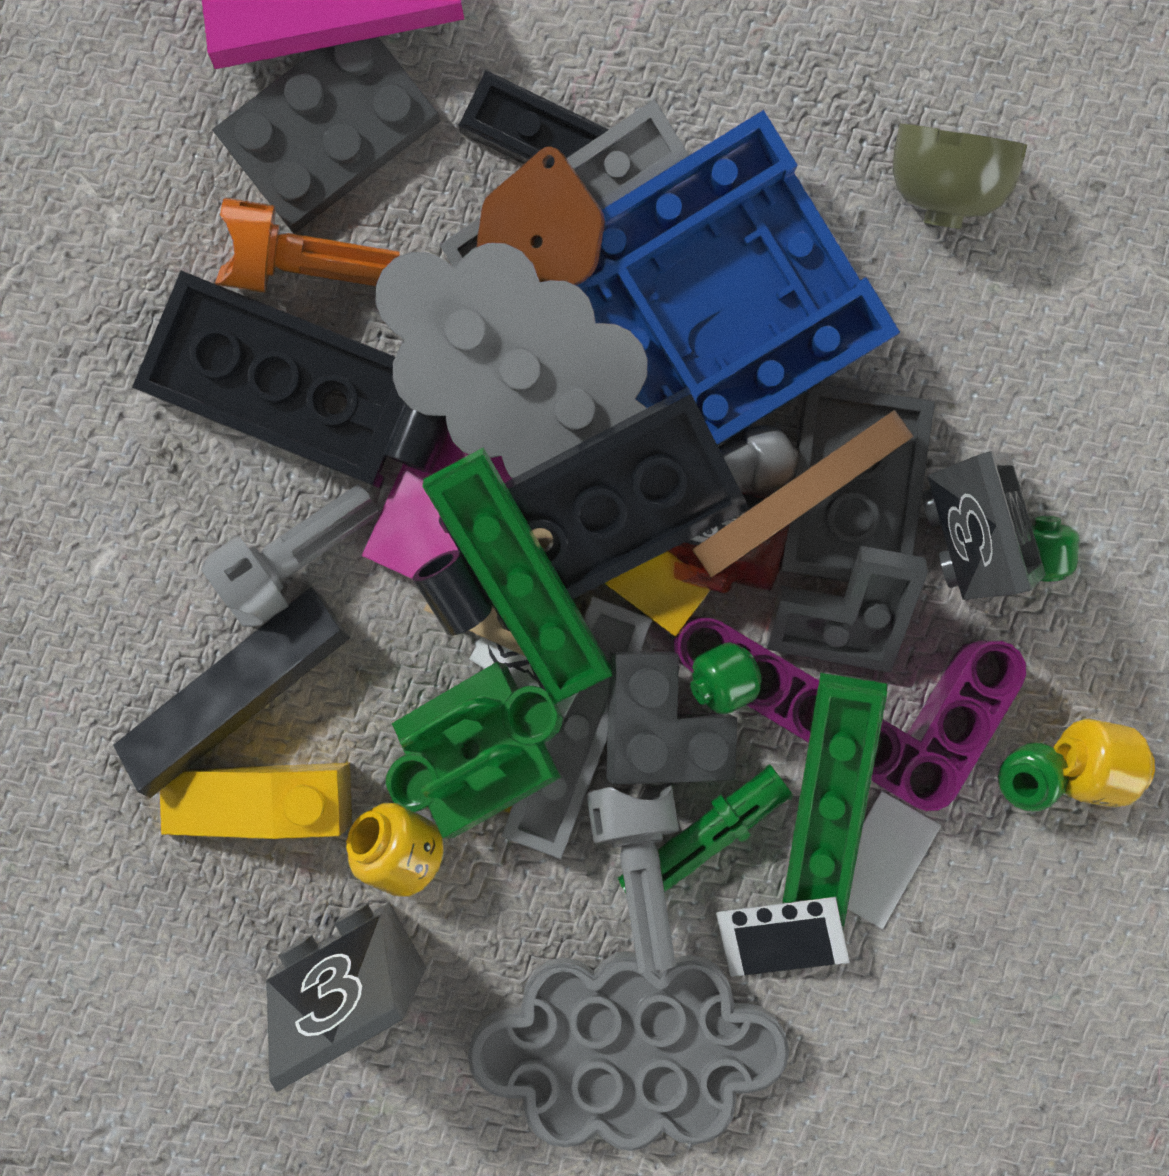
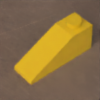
[160,762,352,839]

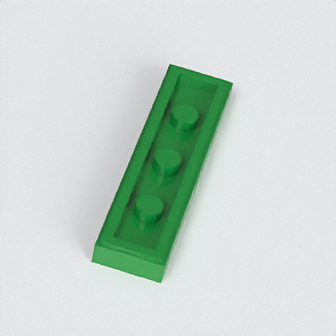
[422,447,612,704]
[782,673,888,926]

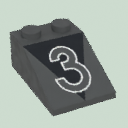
[922,451,1046,600]
[266,902,426,1093]

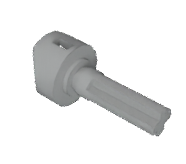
[201,484,380,627]
[587,783,679,973]

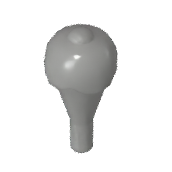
[719,425,799,498]

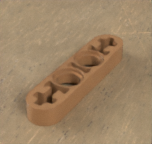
[693,410,914,577]

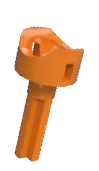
[215,197,400,293]

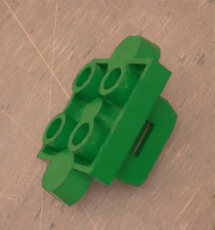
[385,662,563,838]

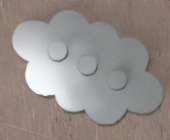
[375,243,648,479]
[468,951,789,1151]

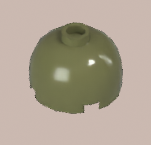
[892,123,1028,229]

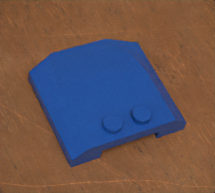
[576,110,900,445]

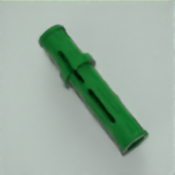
[618,764,795,893]

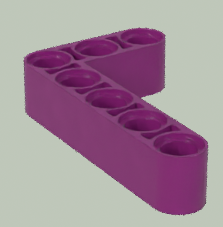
[674,618,1026,811]

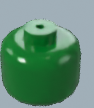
[1032,516,1080,582]
[690,642,761,714]
[997,743,1069,812]

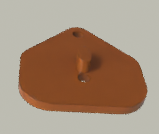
[477,147,605,285]

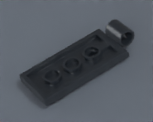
[132,270,449,489]
[412,387,750,636]

